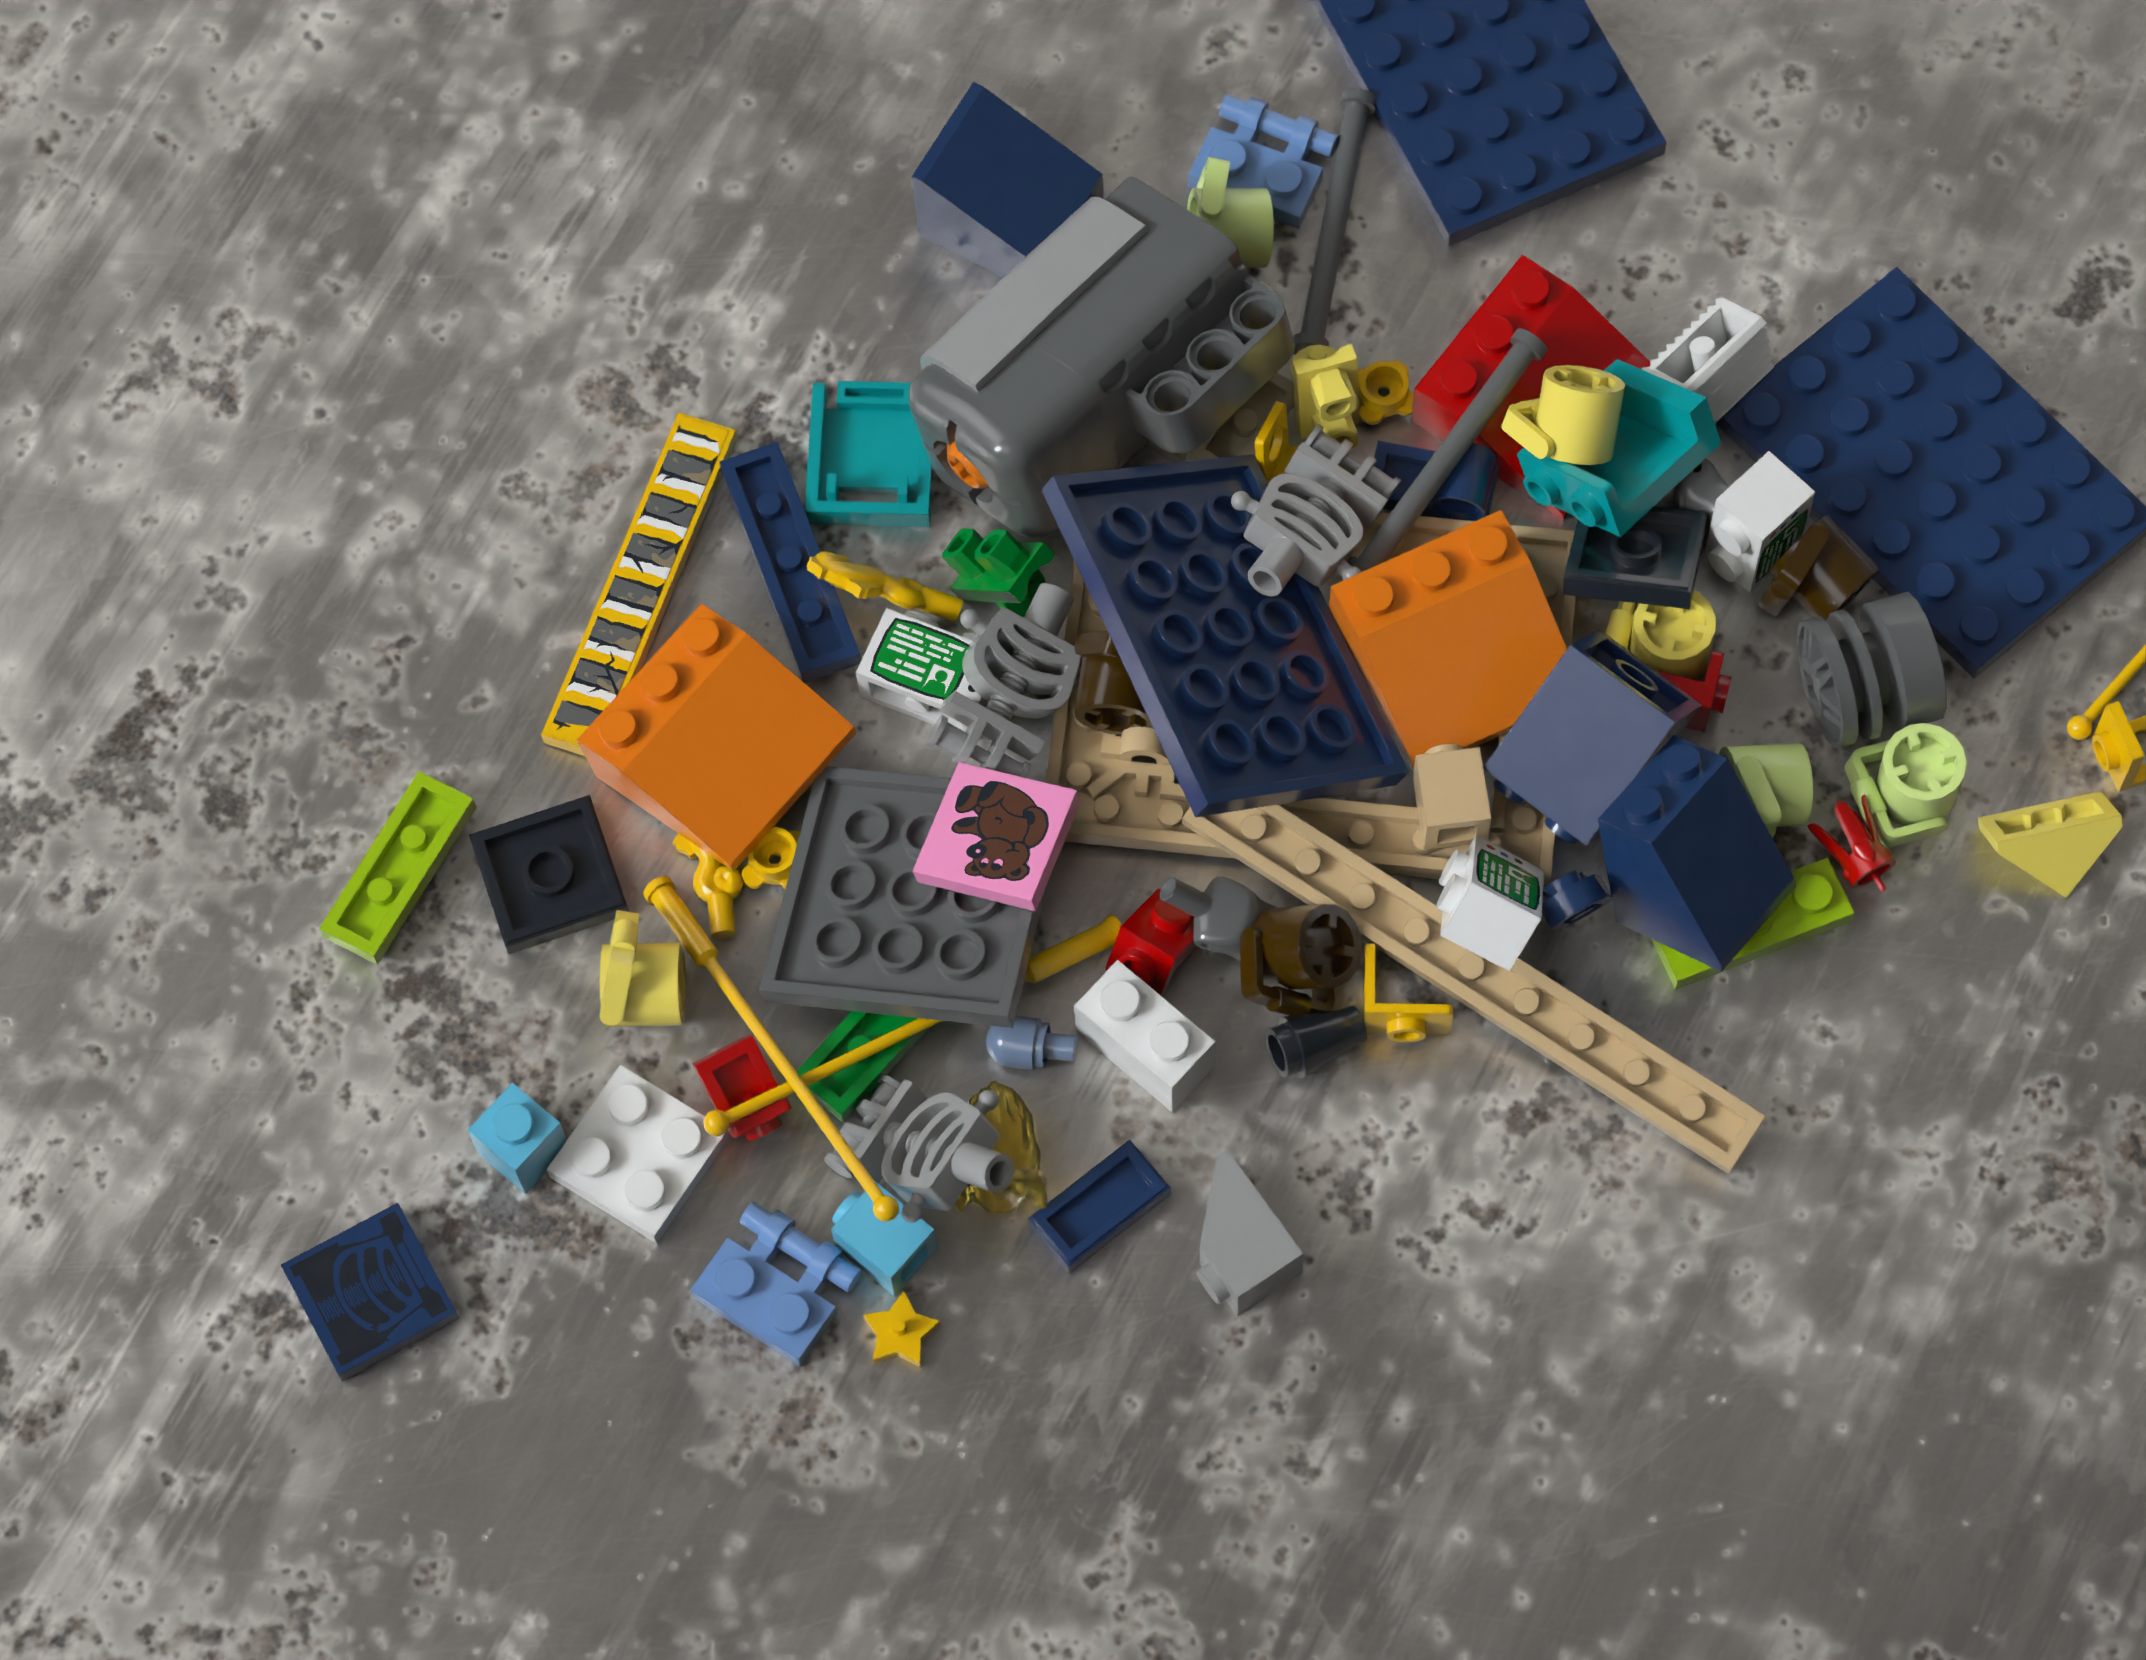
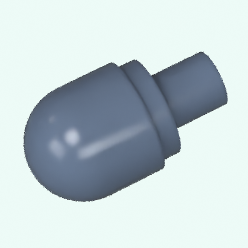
[986,1016,1078,1070]

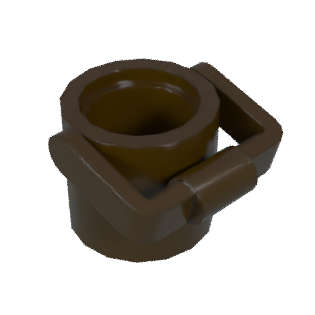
[1757,515,1881,622]
[1075,631,1154,735]
[1240,904,1362,1016]

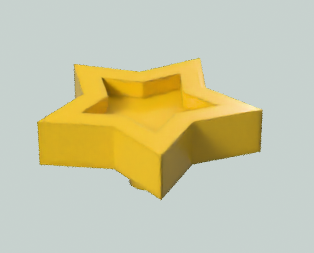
[863,1291,940,1368]

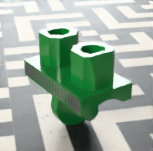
[941,528,1055,617]

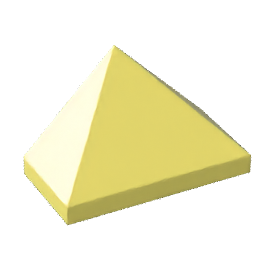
[1978,791,2123,898]

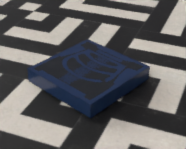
[281,1203,460,1381]

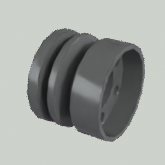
[1797,592,1947,748]

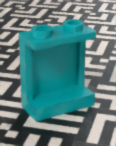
[1517,359,1721,537]

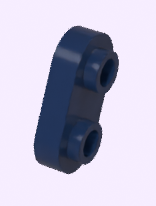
[1542,870,1612,931]

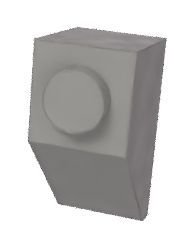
[1197,1149,1303,1316]

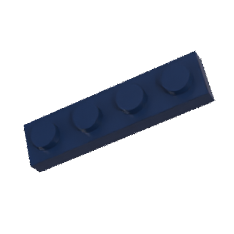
[719,441,861,683]

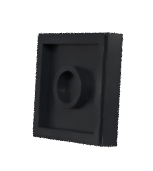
[1563,506,1708,609]
[469,795,629,955]

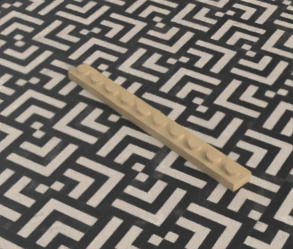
[1182,805,1766,1174]

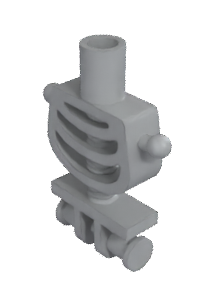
[1231,424,1401,596]
[926,583,1081,778]
[824,1075,1014,1223]

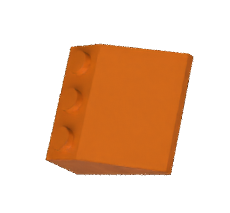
[1329,510,1567,772]
[577,603,857,871]

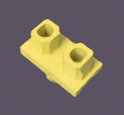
[1291,344,1360,448]

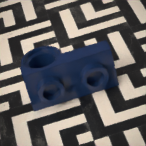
[1374,440,1500,521]

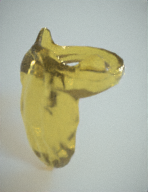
[954,1081,1048,1214]

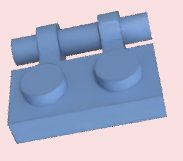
[1188,94,1339,229]
[690,1201,862,1367]

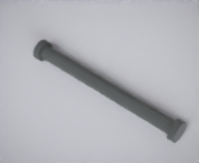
[1293,88,1376,355]
[1348,328,1548,572]

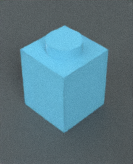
[468,1083,567,1194]
[831,1181,938,1297]

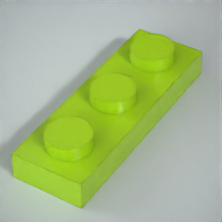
[319,771,476,965]
[1652,857,1855,990]

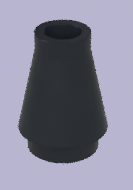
[1265,1005,1367,1078]

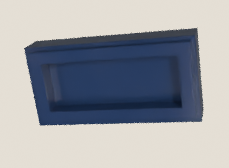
[1028,1139,1171,1274]

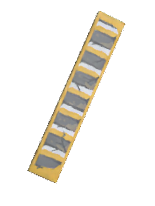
[541,412,738,756]

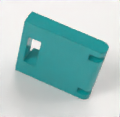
[805,381,933,528]

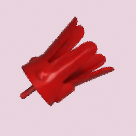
[1807,794,1896,892]

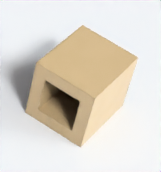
[1413,744,1491,850]

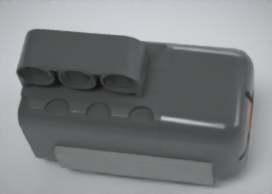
[908,177,1295,539]

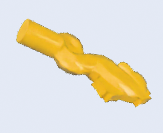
[806,551,963,622]
[672,833,743,939]

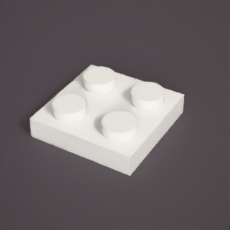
[546,1065,730,1244]

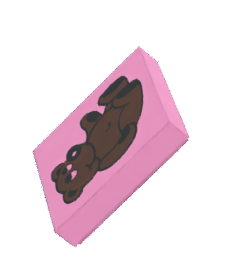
[912,762,1081,911]

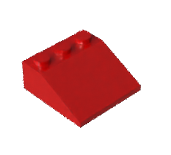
[1411,254,1651,521]

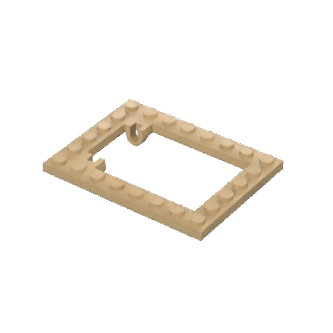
[1046,512,1576,888]

